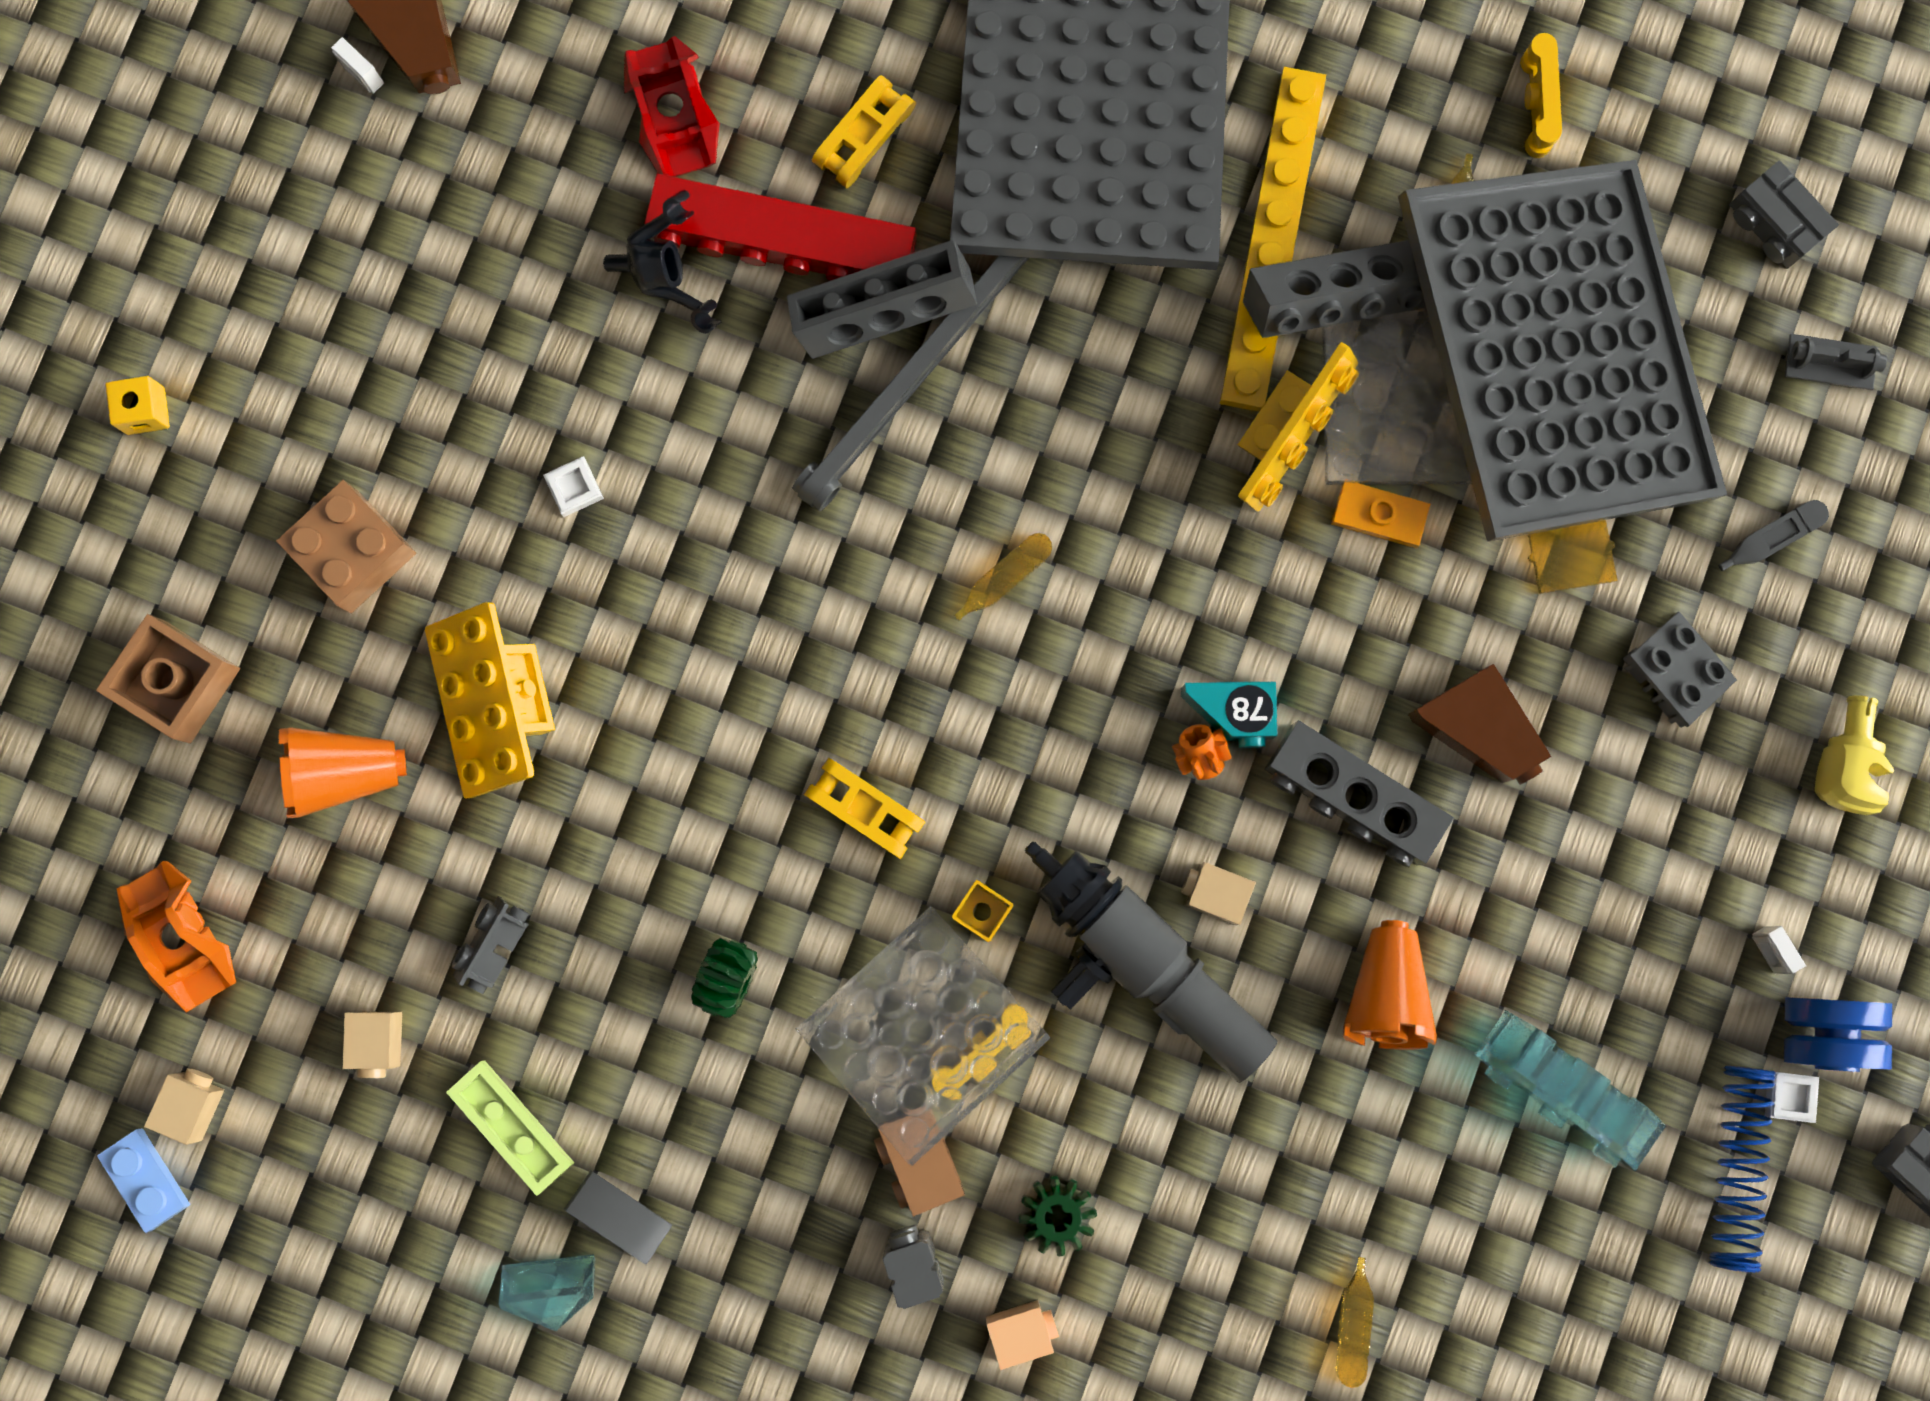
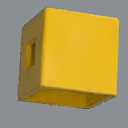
[105,376,170,435]
[952,880,1013,942]

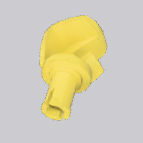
[1814,696,1894,815]

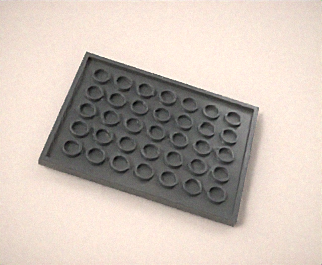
[950,0,1230,270]
[1398,160,1727,542]

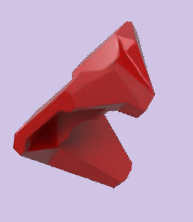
[624,36,720,177]

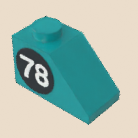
[1181,682,1278,748]

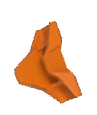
[116,861,236,1013]

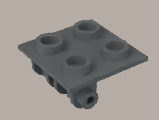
[1622,612,1737,728]

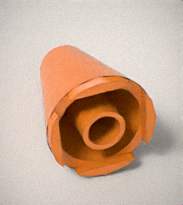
[279,727,407,819]
[1342,920,1437,1050]

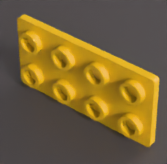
[1237,342,1359,512]
[425,602,555,798]

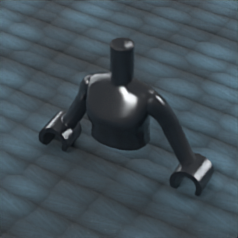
[603,190,722,334]

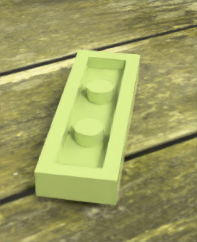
[446,1060,574,1196]

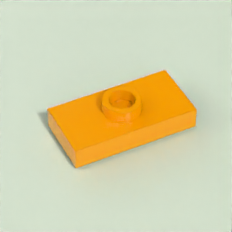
[1331,480,1431,548]

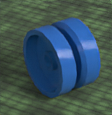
[1784,997,1892,1072]

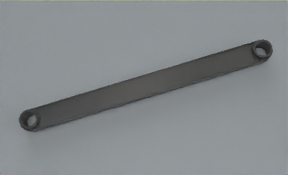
[792,256,1029,512]

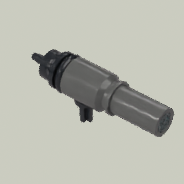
[1025,842,1278,1083]

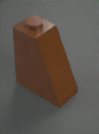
[347,0,461,94]
[1408,664,1552,785]

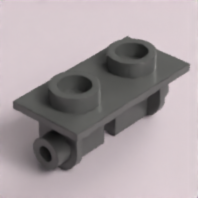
[1785,334,1887,390]
[452,896,529,994]

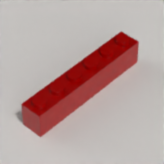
[645,174,917,281]

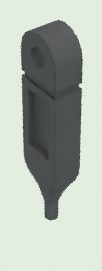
[1718,500,1829,571]

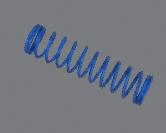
[1709,1066,1776,1273]

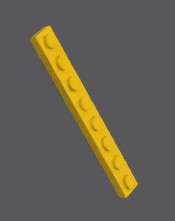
[1219,67,1326,412]

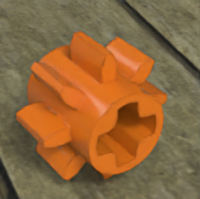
[1172,724,1232,780]

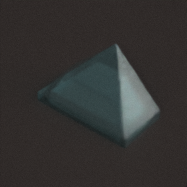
[499,1254,595,1331]

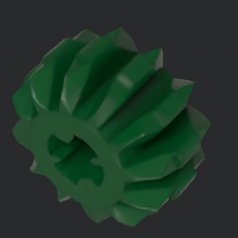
[691,938,758,1018]
[1018,1175,1097,1257]

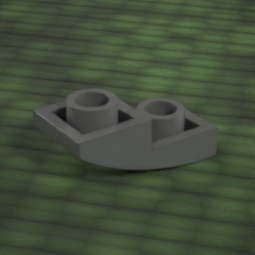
[564,1170,672,1265]

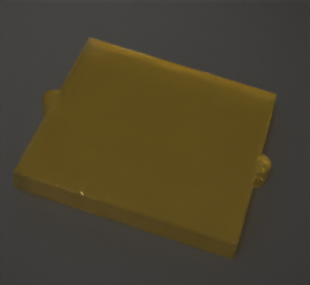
[1528,520,1618,594]

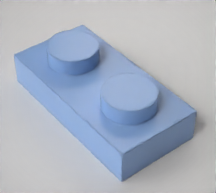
[97,1128,190,1233]

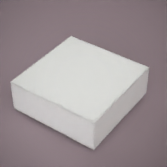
[331,37,384,94]
[543,456,604,517]
[1752,926,1806,974]
[1765,1072,1819,1123]

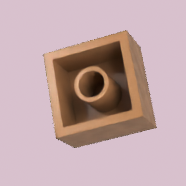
[276,480,417,614]
[96,614,241,744]

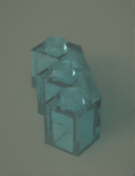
[1474,1010,1666,1171]

